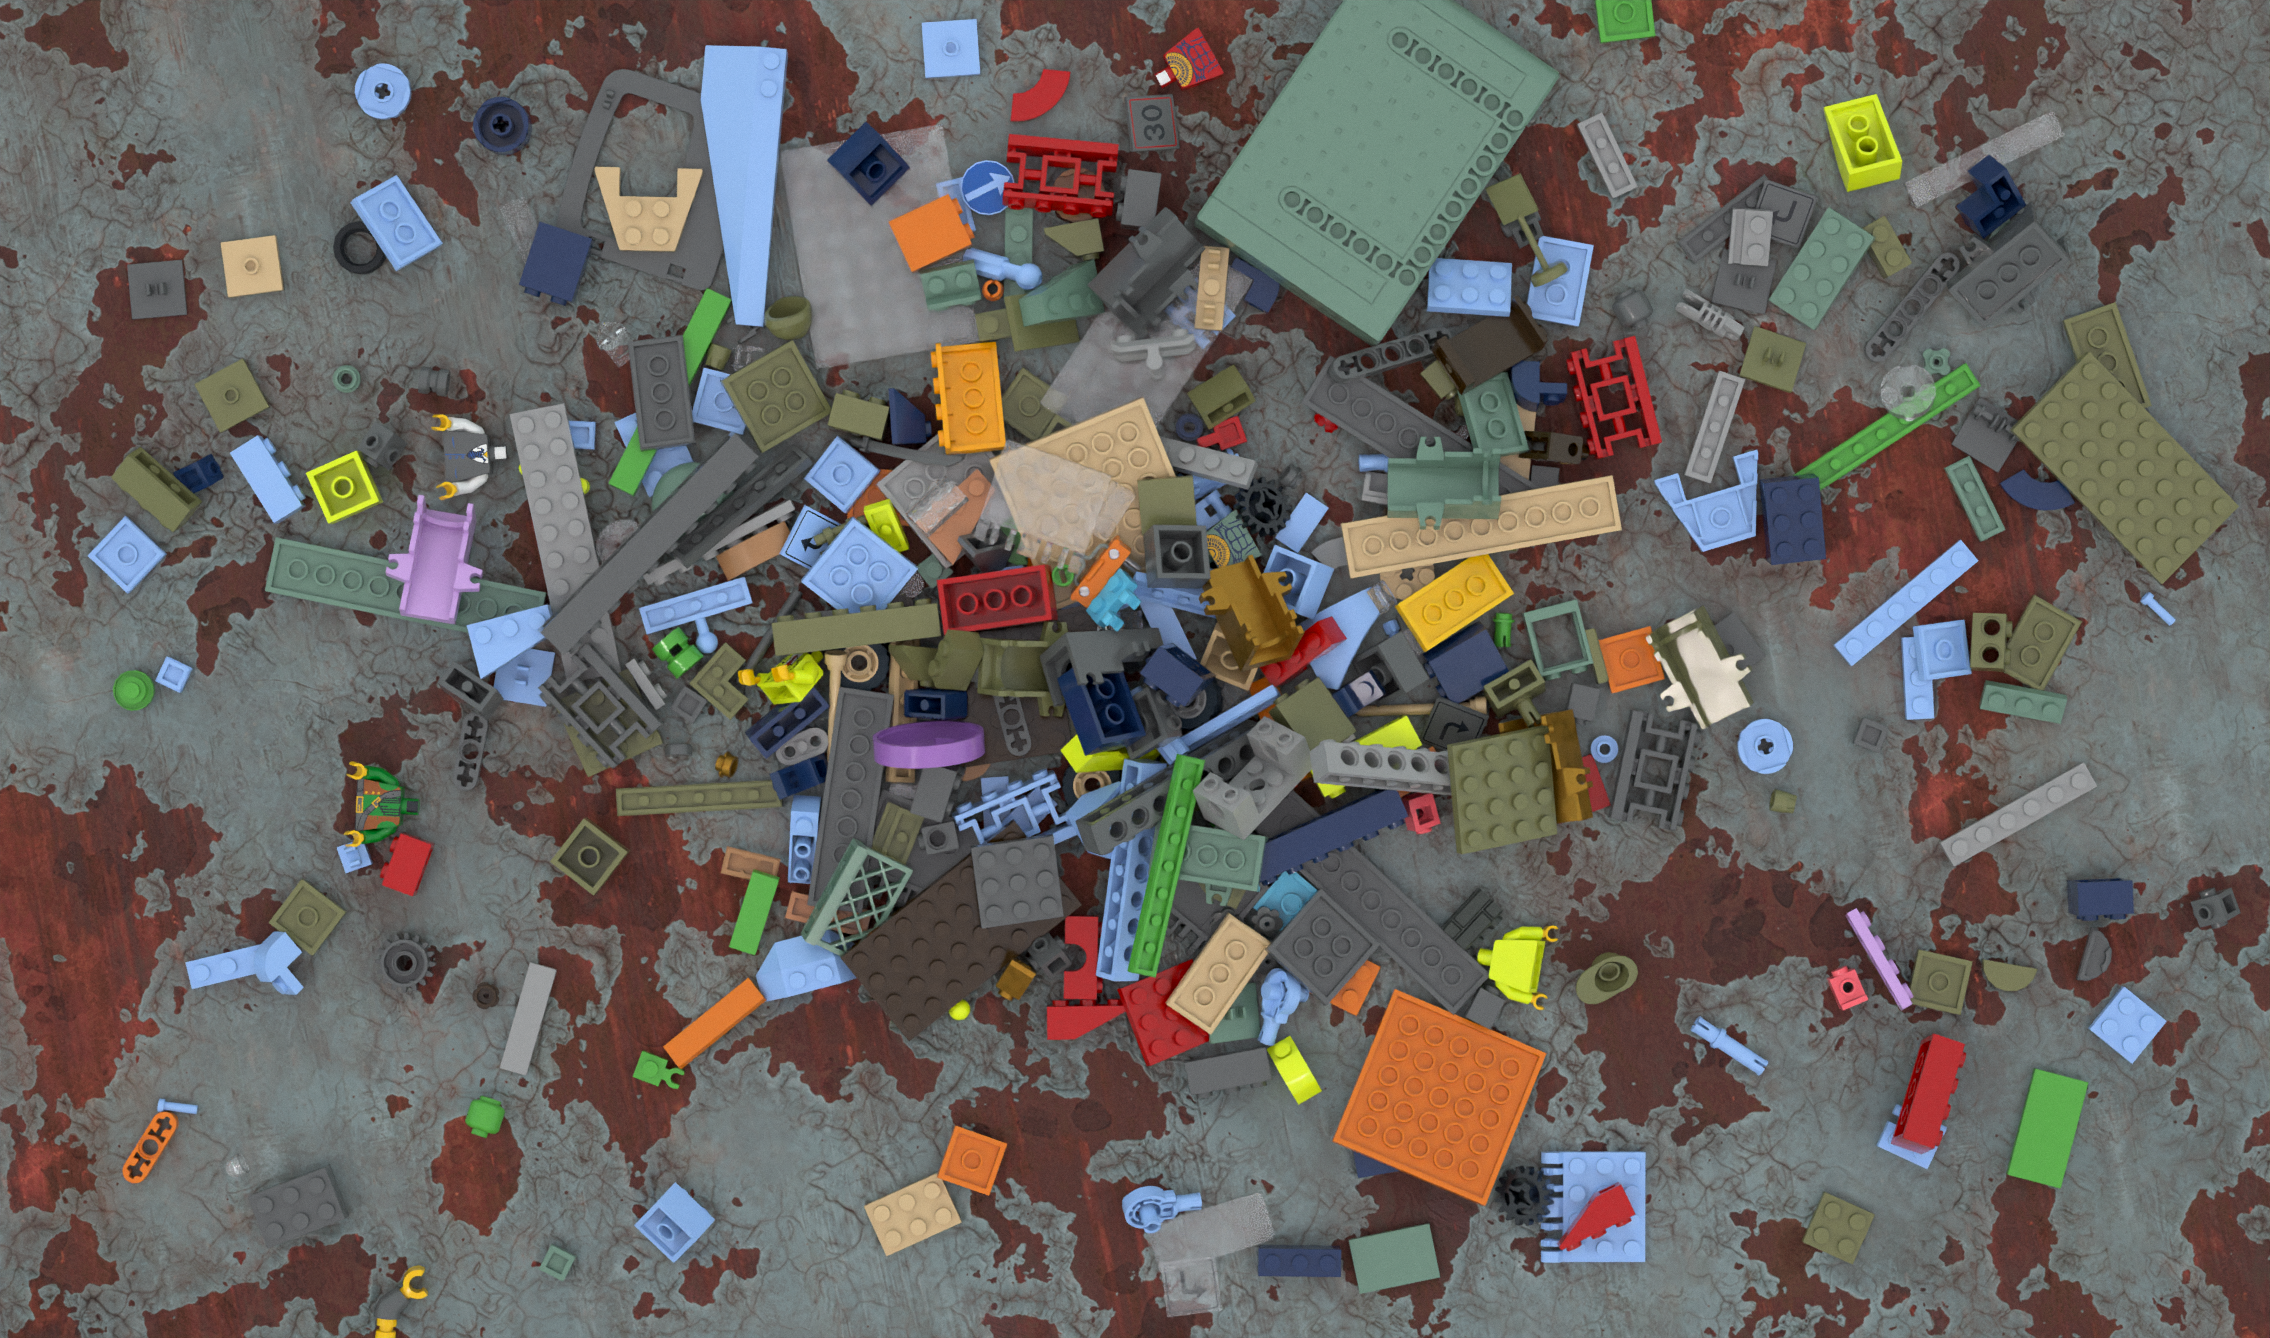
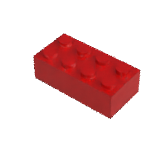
[937,564,1058,635]
[1891,1034,1966,1154]

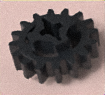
[1233,477,1292,538]
[1495,1166,1554,1226]

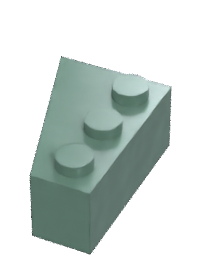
[1018,259,1105,327]

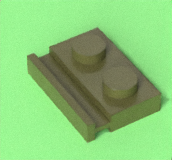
[872,801,925,865]

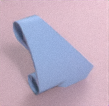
[1297,587,1384,690]

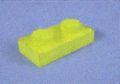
[864,499,909,552]

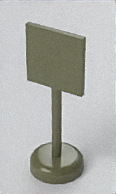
[1485,173,1568,287]

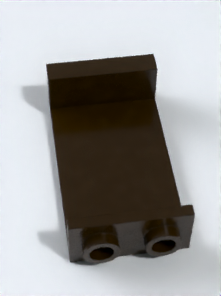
[1431,295,1548,395]

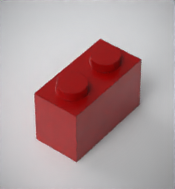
[380,832,435,896]

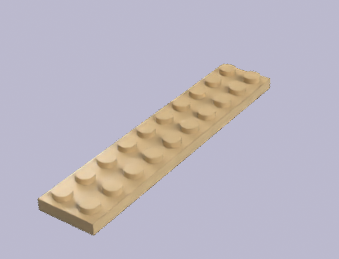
[1340,475,1622,578]

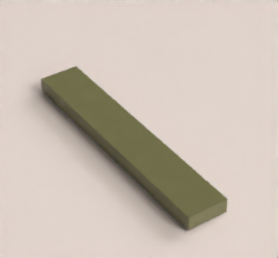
[616,780,783,816]

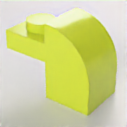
[1266,1036,1322,1105]

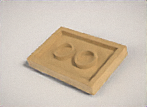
[864,1172,962,1256]

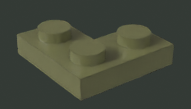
[689,642,749,720]

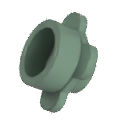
[1922,348,1950,376]

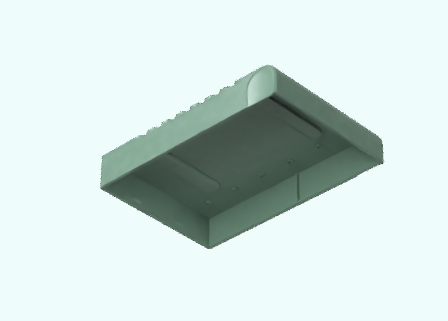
[1194,0,1560,347]

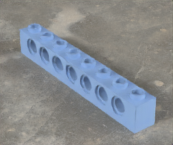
[1096,759,1167,981]

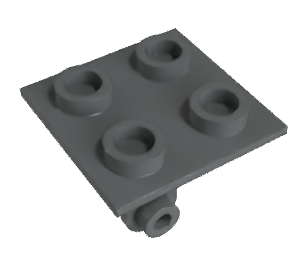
[1951,397,2020,473]

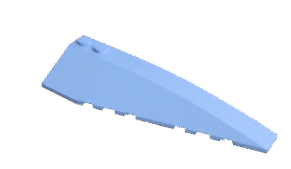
[701,45,788,327]

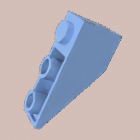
[788,795,821,884]

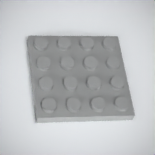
[876,434,1012,570]

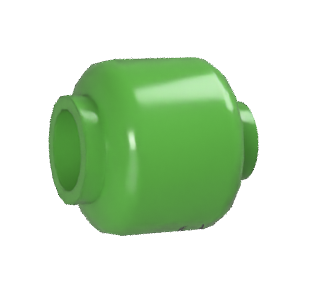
[465,1096,505,1138]

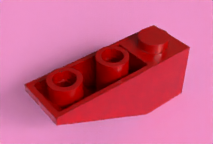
[1047,998,1126,1040]
[1557,1182,1635,1251]

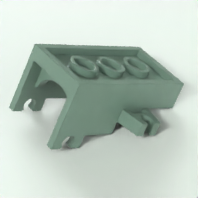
[1387,437,1501,530]
[1148,820,1268,906]

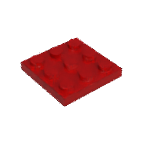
[1117,959,1209,1066]

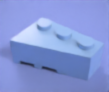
[467,604,553,679]

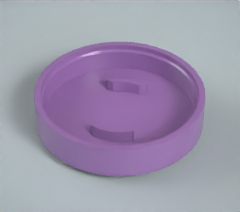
[873,720,985,769]

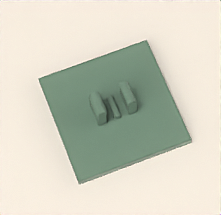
[1208,982,1260,1044]

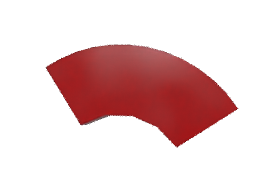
[1011,69,1071,122]

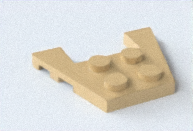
[595,167,703,252]

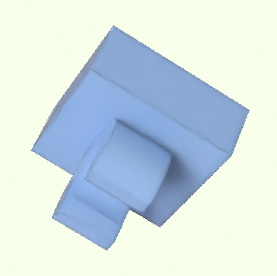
[337,842,373,873]

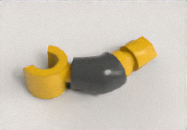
[374,1265,428,1338]

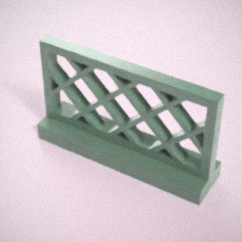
[801,838,913,956]

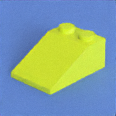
[1824,94,1902,192]

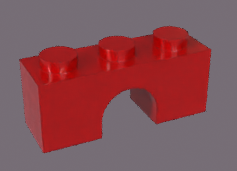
[1259,616,1347,688]
[1064,915,1103,1000]

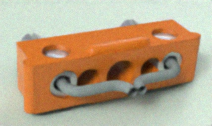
[1071,535,1141,608]

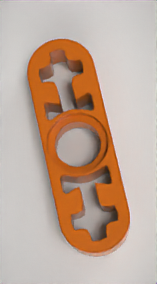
[122,1111,179,1183]

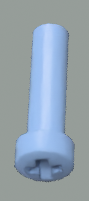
[2140,592,2176,626]
[157,1098,198,1114]

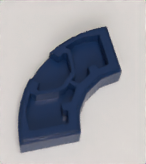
[1998,469,2075,511]

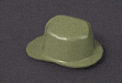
[1576,952,1638,1004]

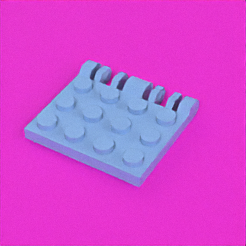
[1541,1151,1646,1263]

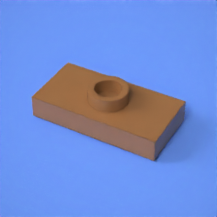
[721,846,781,880]

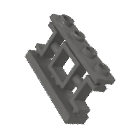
[538,642,664,769]
[1608,710,1701,831]

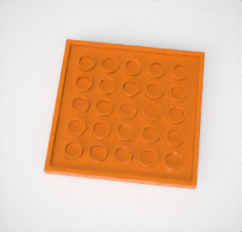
[1332,989,1547,1206]

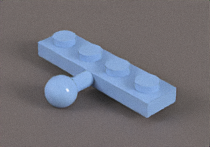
[639,577,753,654]

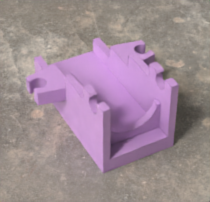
[386,495,483,624]

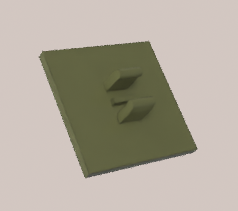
[1739,326,1806,393]

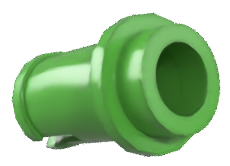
[1493,613,1515,647]

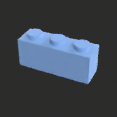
[230,435,306,524]

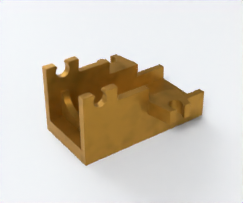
[1199,555,1304,672]
[1498,709,1593,824]

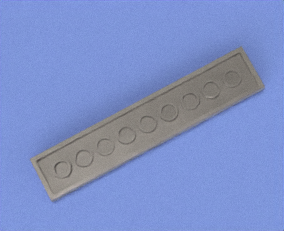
[510,403,622,680]

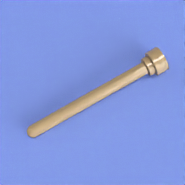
[824,650,847,761]
[1355,696,1487,717]

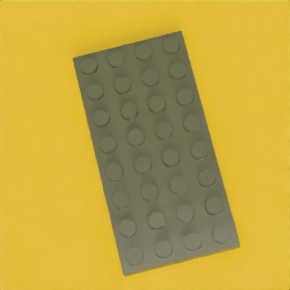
[2010,352,2239,584]

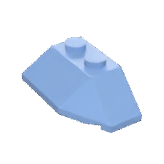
[756,929,857,1002]

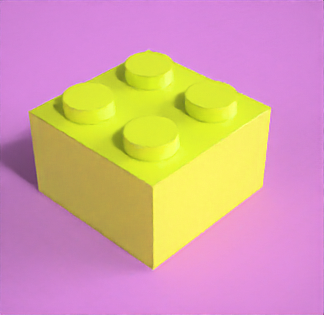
[306,451,383,524]

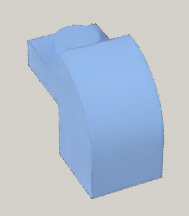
[254,931,304,995]

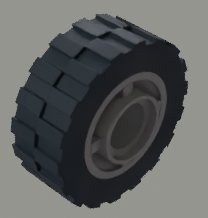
[1170,679,1223,731]

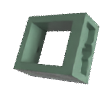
[1521,599,1593,681]

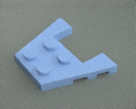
[1653,450,1758,552]

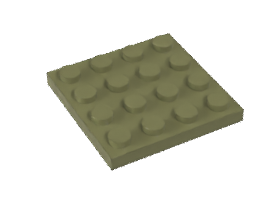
[1447,725,1557,854]

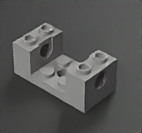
[1193,716,1312,840]

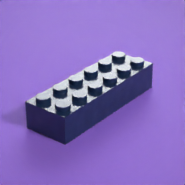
[1260,789,1409,886]

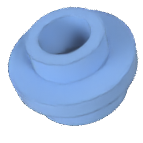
[1590,735,1618,763]

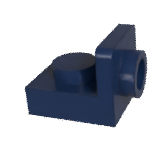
[173,454,224,494]

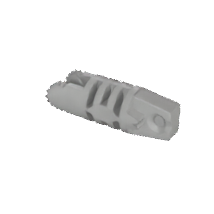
[1675,289,1745,341]

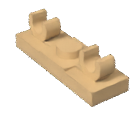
[1195,246,1230,331]

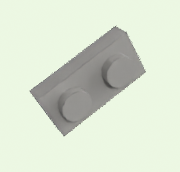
[625,658,667,710]

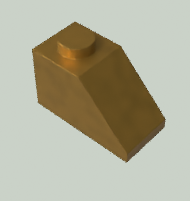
[996,958,1036,1001]

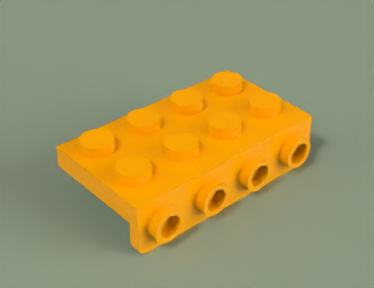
[931,342,1006,455]

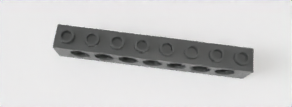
[1075,719,1258,855]

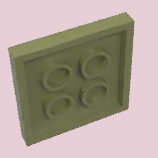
[720,340,831,453]
[556,669,664,777]

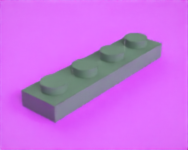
[1004,207,1033,304]

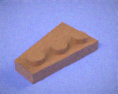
[916,469,996,566]

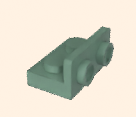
[920,259,982,311]

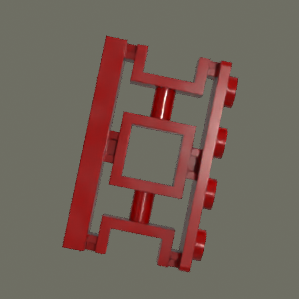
[1002,134,1119,218]
[1566,336,1662,460]

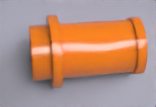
[982,279,1004,301]

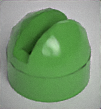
[1052,564,1074,587]

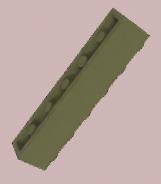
[772,598,941,656]

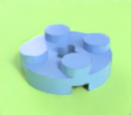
[355,63,411,120]
[1737,719,1793,774]

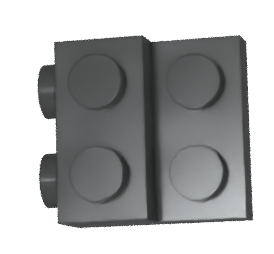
[1126,687,1182,760]

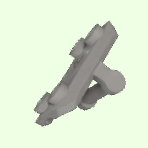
[1111,329,1196,380]

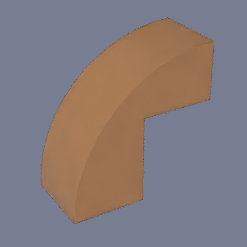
[716,521,790,581]

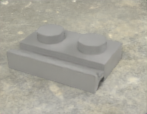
[1727,207,1773,266]

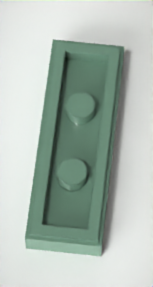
[1944,456,2006,542]

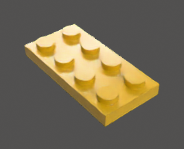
[1395,554,1514,652]

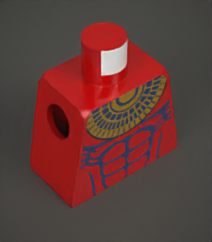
[1154,27,1224,91]

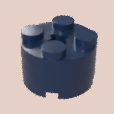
[473,97,532,155]

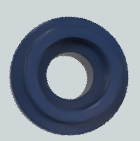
[1176,413,1203,441]

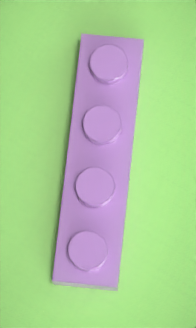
[1845,908,1913,1011]

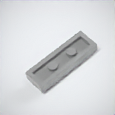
[1577,112,1638,199]

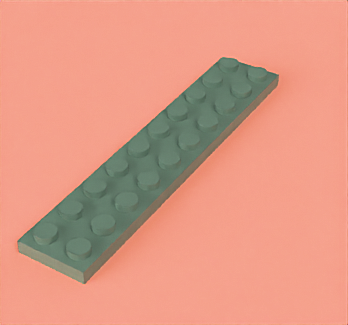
[265,537,547,647]

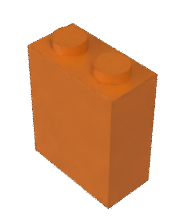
[889,194,975,274]

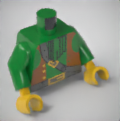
[344,761,420,847]

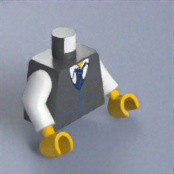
[431,414,508,500]

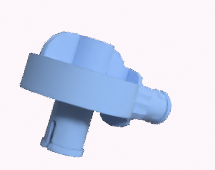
[1258,968,1309,1046]
[1122,1186,1202,1233]

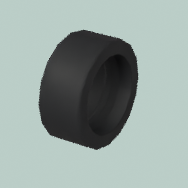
[333,221,386,275]

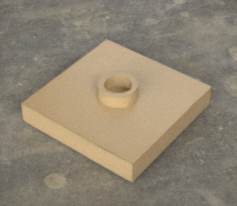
[221,235,284,298]

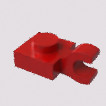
[1196,416,1247,451]

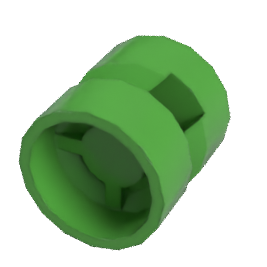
[652,627,704,679]

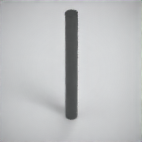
[735,588,803,686]

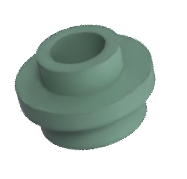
[333,365,361,393]

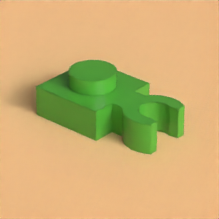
[633,1050,685,1089]

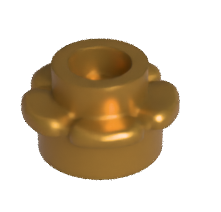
[715,751,738,778]

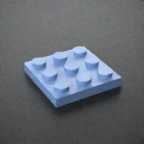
[801,517,918,614]

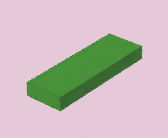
[729,869,780,955]

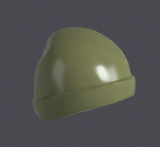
[764,296,812,340]

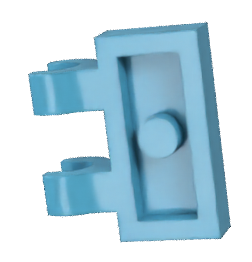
[1086,568,1141,632]

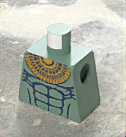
[1207,510,1261,568]

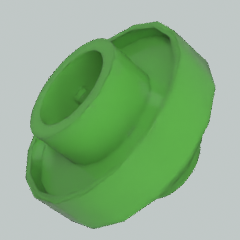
[113,670,155,711]

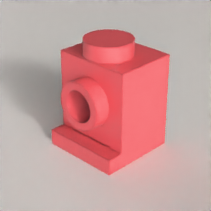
[1401,792,1441,834]
[1826,966,1868,1010]

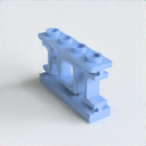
[952,768,1077,845]

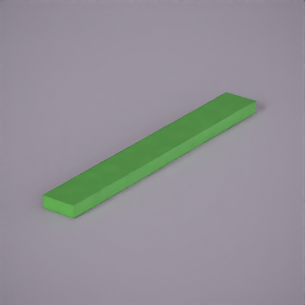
[609,288,732,497]
[1792,363,1981,490]
[1127,754,1205,978]

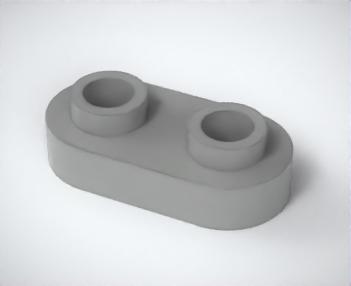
[776,727,828,765]

